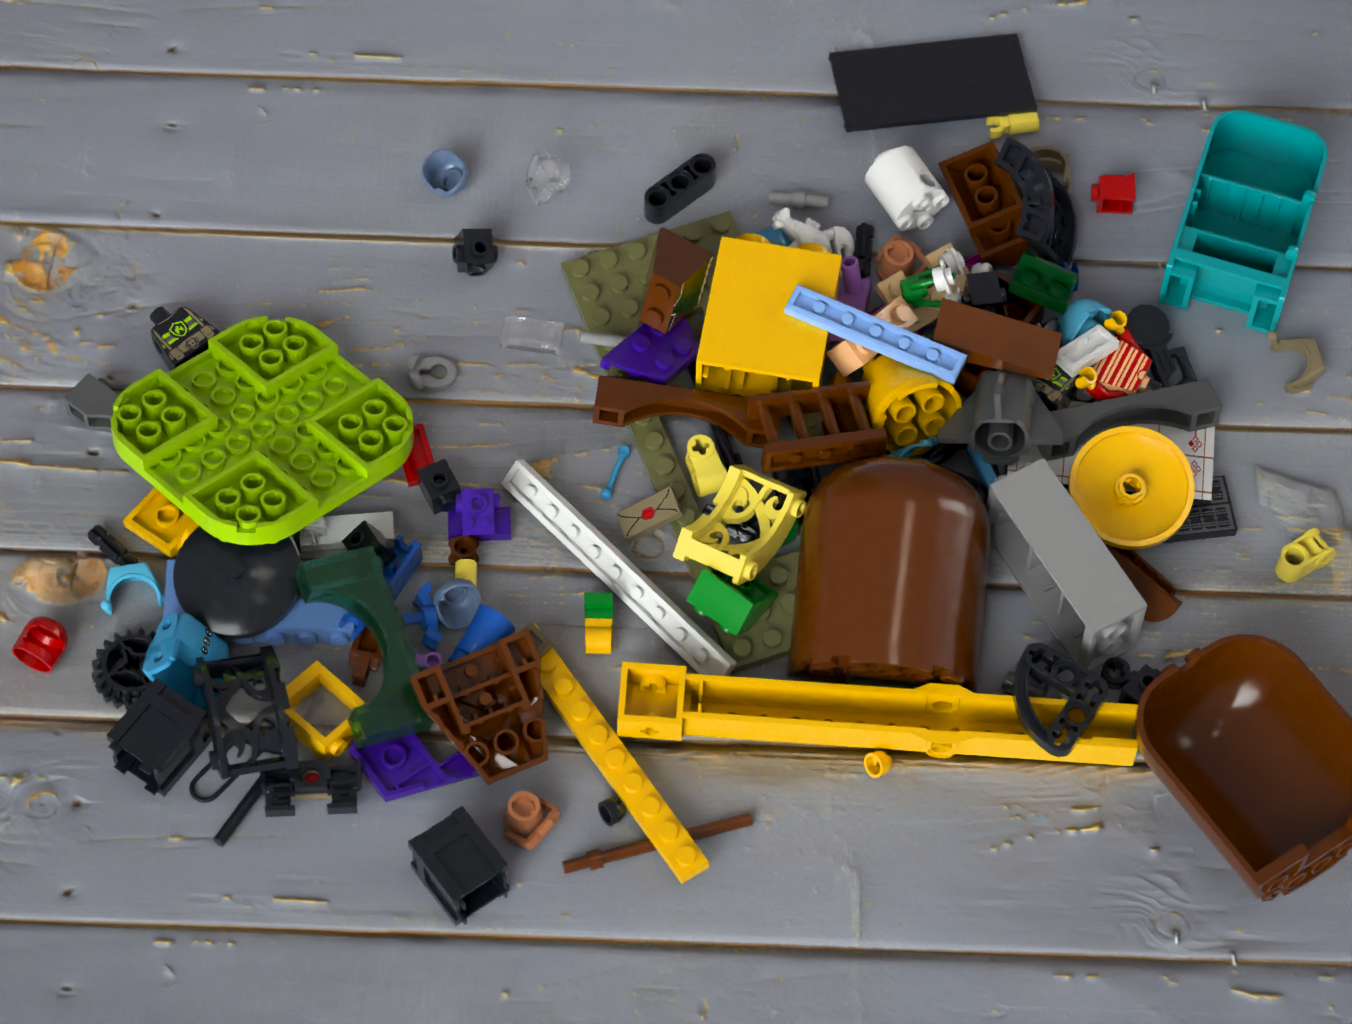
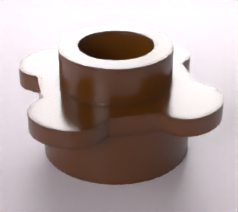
[448,535,479,566]

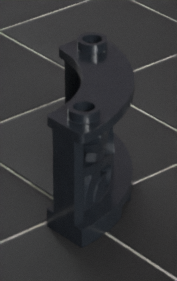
[994,137,1078,267]
[192,645,299,780]

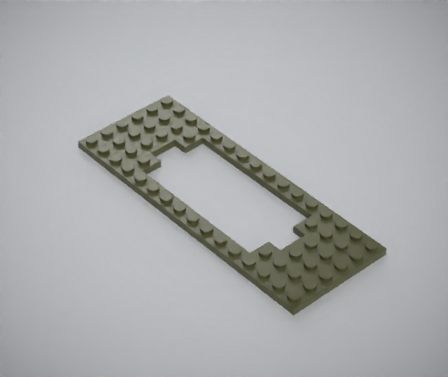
[561,211,825,674]

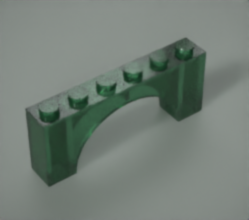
[295,545,434,749]

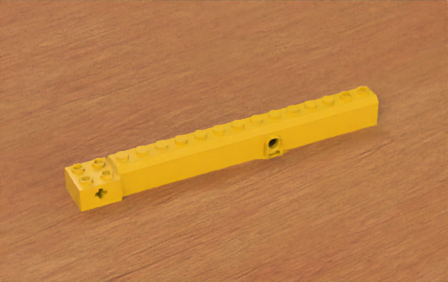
[617,662,1138,766]

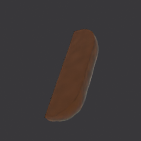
[1105,544,1183,622]

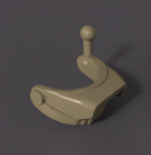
[1029,145,1073,200]
[1267,330,1325,394]

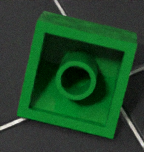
[686,567,779,636]

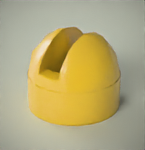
[864,750,892,778]

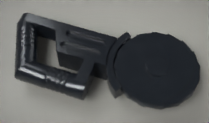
[1126,304,1198,388]

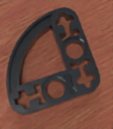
[1013,643,1108,757]

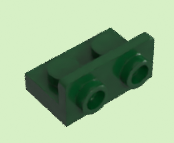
[1007,251,1079,315]

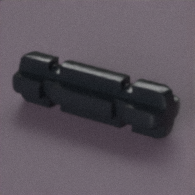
[854,223,874,278]
[701,504,759,543]
[88,525,138,566]

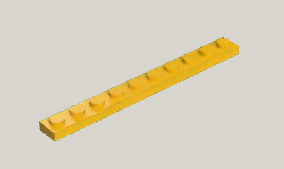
[534,624,709,884]

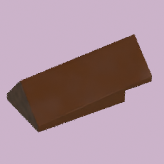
[938,141,1031,266]
[933,298,1062,380]

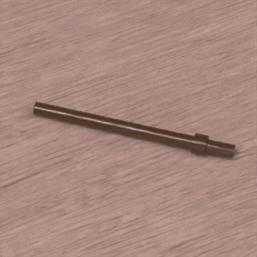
[562,813,753,874]

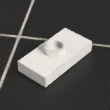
[1056,324,1119,378]

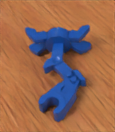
[338,582,443,652]

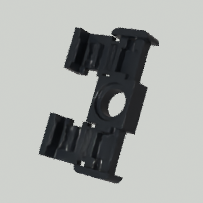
[260,759,362,817]

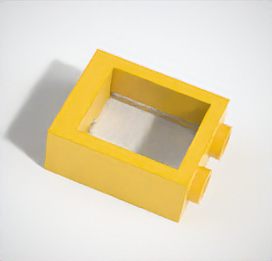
[284,660,371,761]

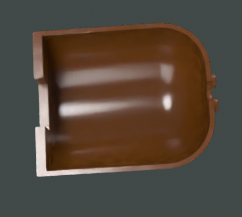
[787,455,991,693]
[1135,634,1352,902]

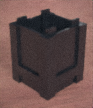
[107,678,212,797]
[408,806,510,926]

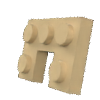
[874,242,971,333]

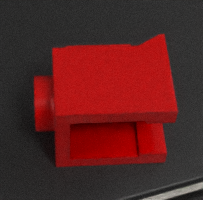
[1091,173,1136,214]

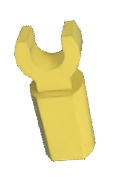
[986,112,1039,139]

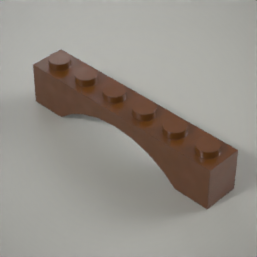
[592,375,781,449]

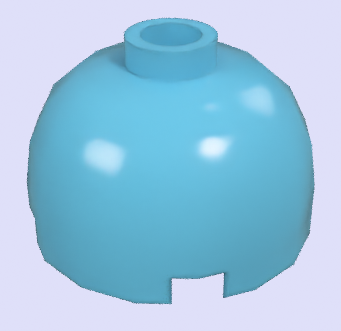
[1056,298,1114,347]

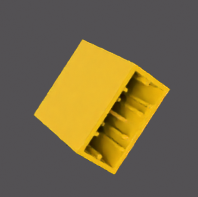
[695,233,842,398]

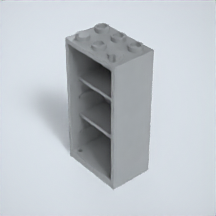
[986,458,1147,671]

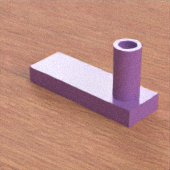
[829,256,872,349]

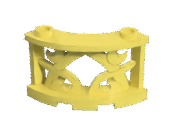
[673,464,807,585]

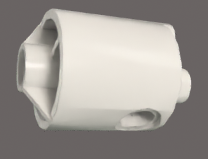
[865,146,950,231]

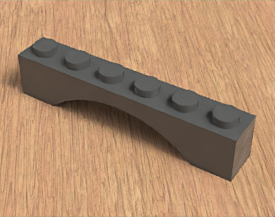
[64,373,119,431]
[1037,379,1222,461]

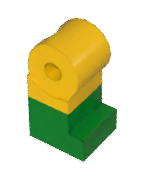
[584,592,613,654]

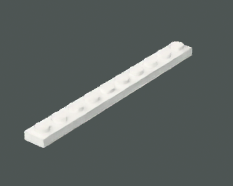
[501,459,737,676]

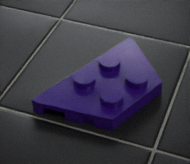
[600,317,700,385]

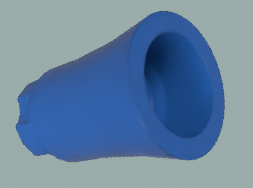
[448,604,515,662]

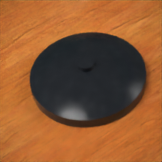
[173,526,302,639]

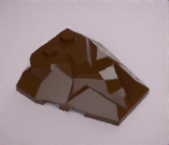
[409,629,548,785]

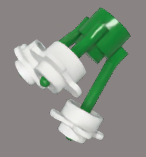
[900,247,965,309]

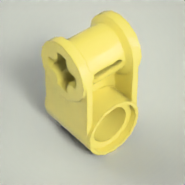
[685,434,727,498]
[1275,527,1337,583]

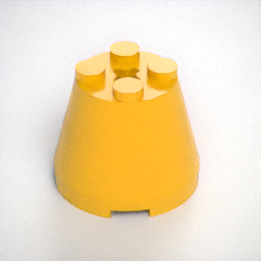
[861,355,962,457]

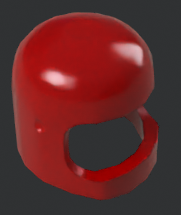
[12,616,69,673]

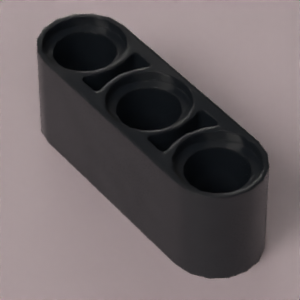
[644,153,716,224]

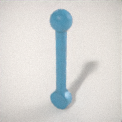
[600,445,630,500]

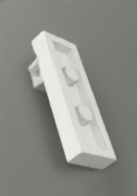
[299,511,395,552]

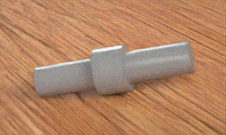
[768,190,829,209]

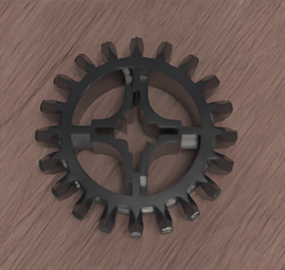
[92,628,156,711]

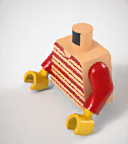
[1075,310,1162,402]

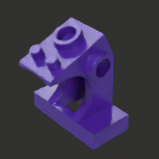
[448,488,511,541]

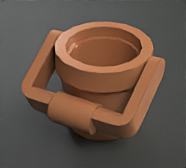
[875,235,929,281]
[503,791,561,850]

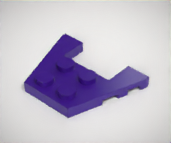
[349,678,480,802]

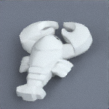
[771,207,855,276]

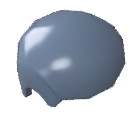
[421,149,469,197]
[433,578,482,630]

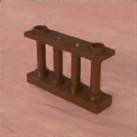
[746,380,888,473]

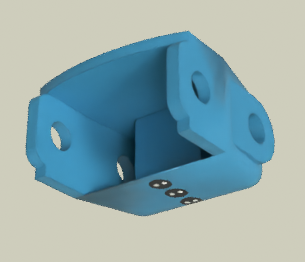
[142,612,229,710]

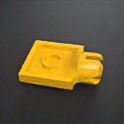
[123,487,199,558]

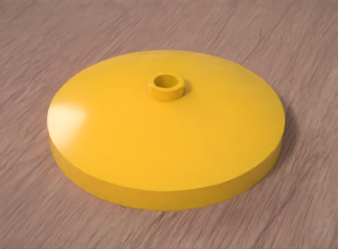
[1068,426,1195,550]

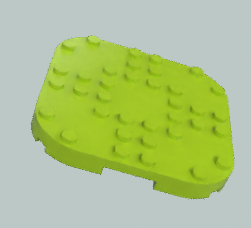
[110,316,414,545]

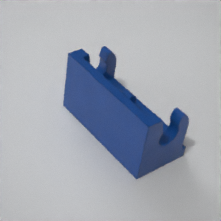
[363,535,423,605]

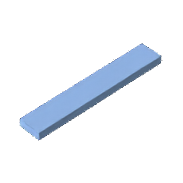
[784,284,967,385]

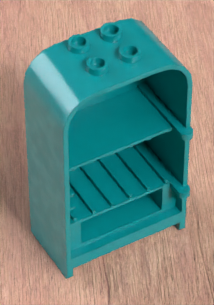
[1158,110,1328,334]

